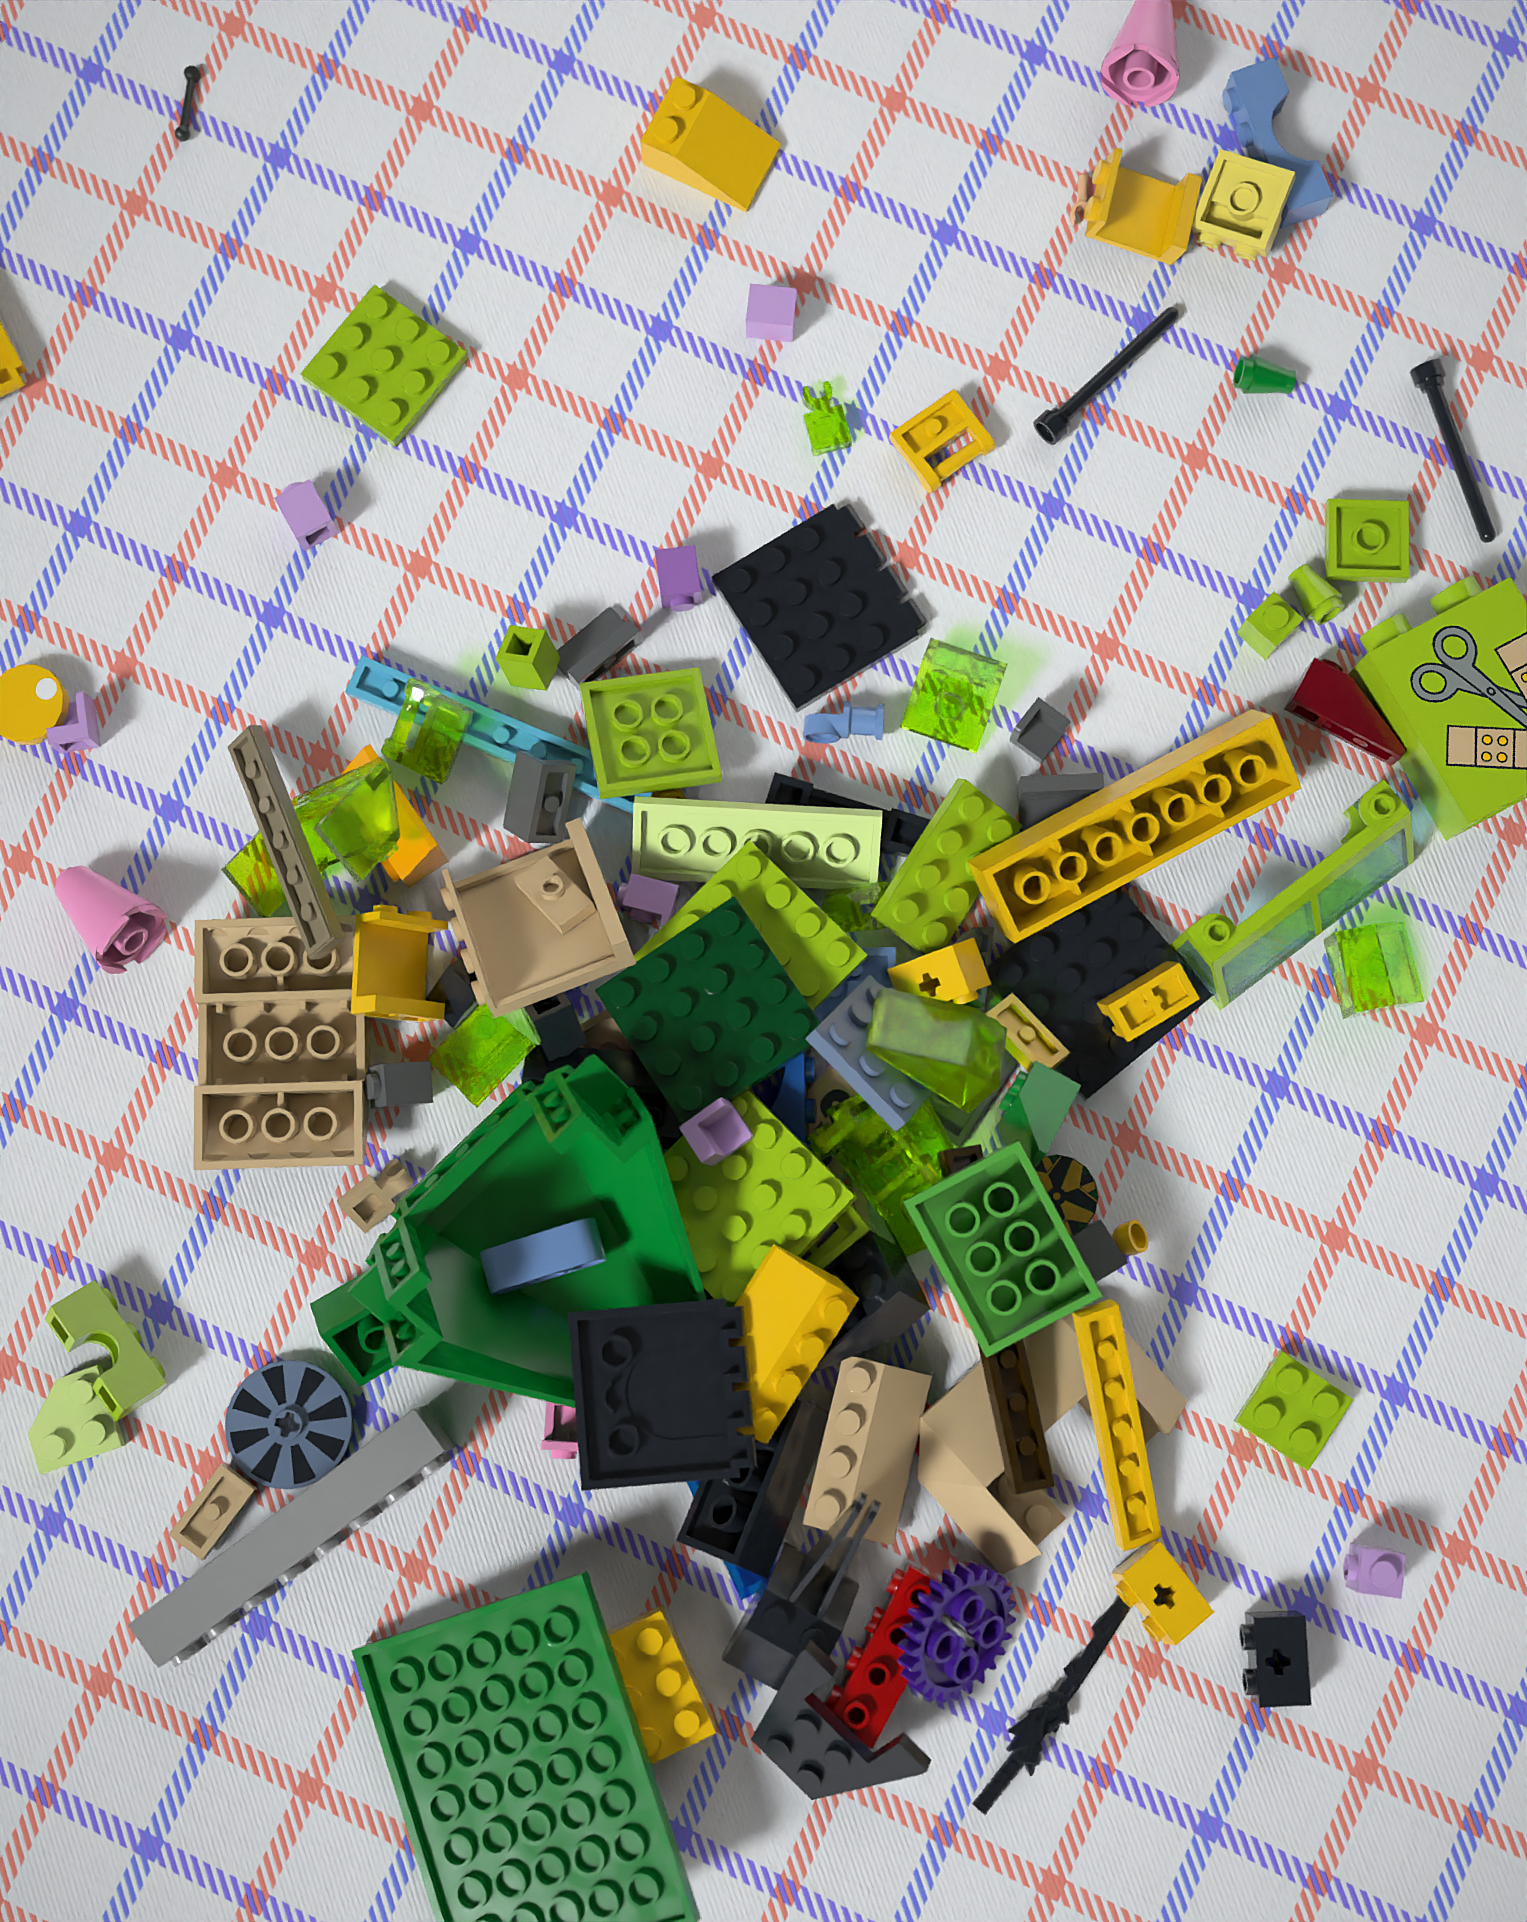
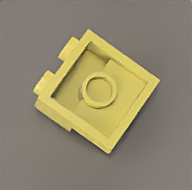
[1191,149,1296,261]

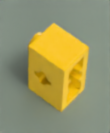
[887,937,991,1018]
[1110,1541,1214,1645]

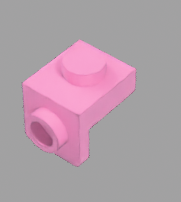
[541,1401,578,1459]

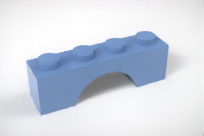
[1222,57,1333,229]

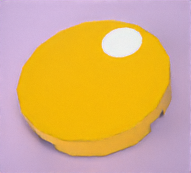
[0,664,69,745]

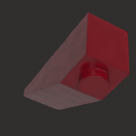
[1284,657,1406,766]

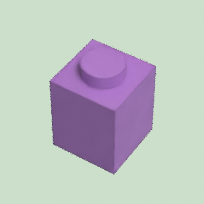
[655,545,702,612]

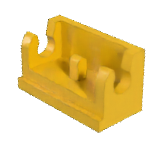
[1097,961,1200,1042]

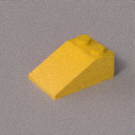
[640,76,781,213]

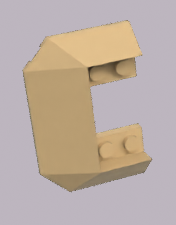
[916,1305,1188,1575]

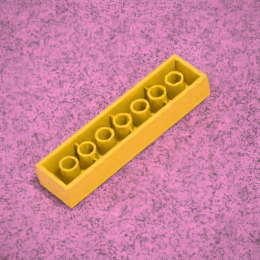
[967,709,1302,943]

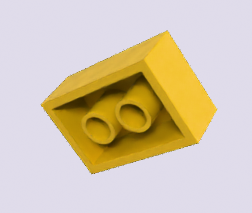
[607,1604,717,1765]

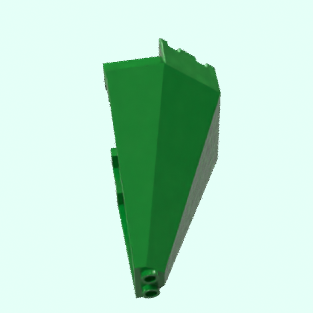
[347,1054,707,1408]

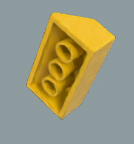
[729,1244,859,1445]

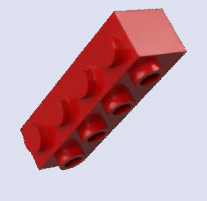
[824,1562,943,1749]

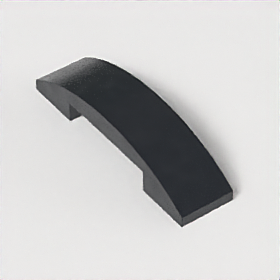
[765,772,931,858]

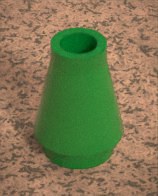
[1233,354,1296,395]

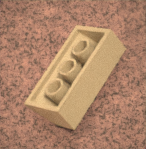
[803,1356,933,1545]

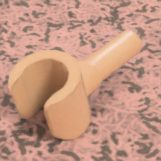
[1069,174,1088,226]

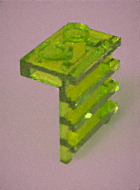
[426,1003,536,1108]
[808,1100,939,1221]

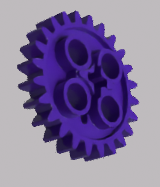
[897,1561,1016,1703]

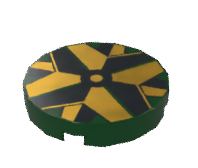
[1035,1154,1099,1236]

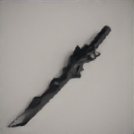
[972,1595,1131,1815]

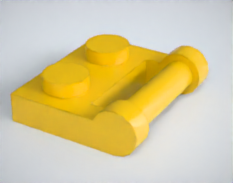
[889,389,996,494]

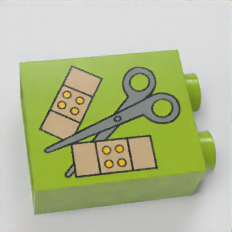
[1348,575,1527,841]

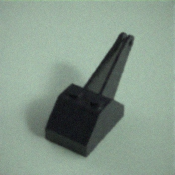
[722,1491,881,1691]

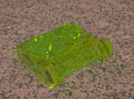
[381,678,475,785]

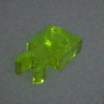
[802,381,852,456]

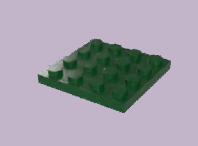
[595,896,820,1125]

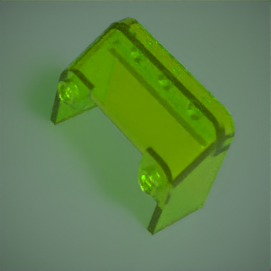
[221,757,401,918]

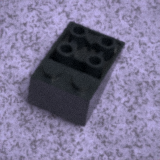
[812,1230,931,1373]

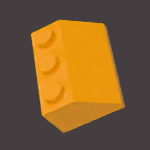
[335,744,449,888]

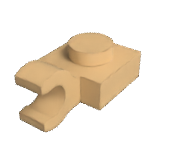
[337,1158,414,1233]

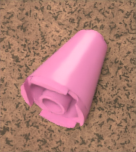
[1101,0,1179,107]
[55,865,167,974]

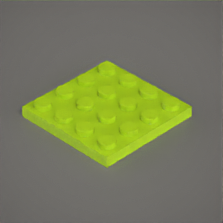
[634,840,868,1012]
[663,1089,858,1307]

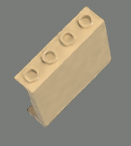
[440,817,637,1018]

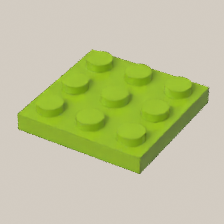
[300,284,469,448]
[579,667,722,799]

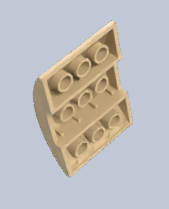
[194,915,370,1170]

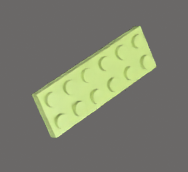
[632,796,882,892]

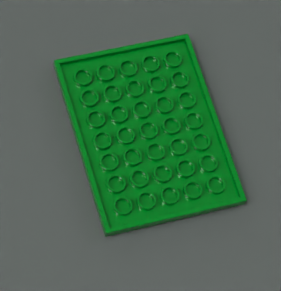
[351,1571,701,1922]

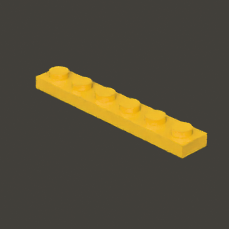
[1072,1299,1162,1552]

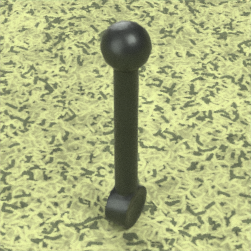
[175,65,201,142]

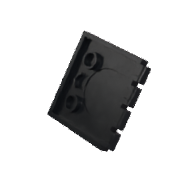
[711,503,928,713]
[568,1298,757,1491]

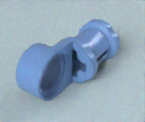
[803,702,884,744]

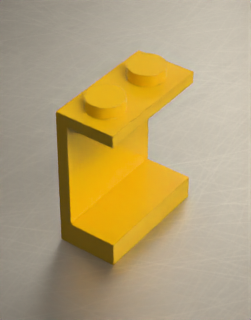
[1084,147,1203,265]
[351,905,448,1023]

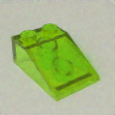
[866,988,1007,1113]

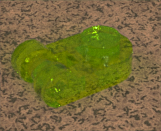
[821,882,890,933]

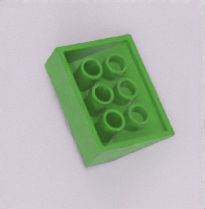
[903,1139,1103,1357]

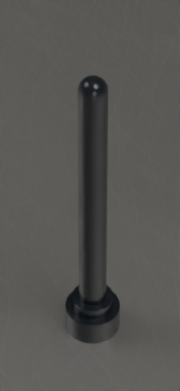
[1033,307,1179,445]
[1410,359,1496,543]

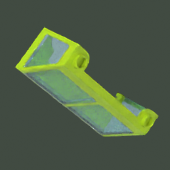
[1170,779,1414,1010]

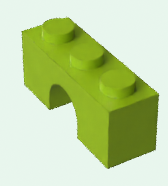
[45,1280,167,1422]

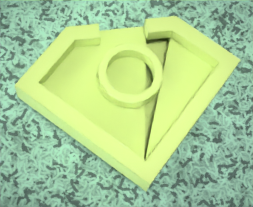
[28,1365,126,1475]

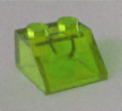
[900,638,1008,754]
[1323,922,1425,1019]

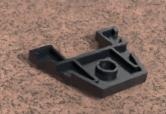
[751,1639,932,1800]

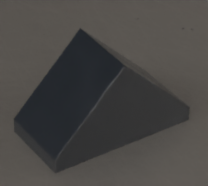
[425,957,479,1029]

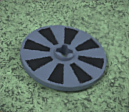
[225,1360,353,1489]

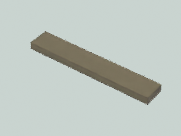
[228,724,345,959]

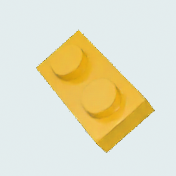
[980,993,1070,1072]

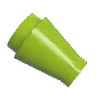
[1288,564,1345,625]

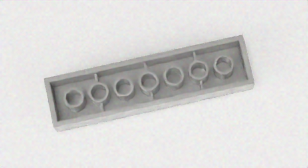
[128,1405,456,1668]

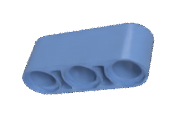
[480,1218,607,1295]

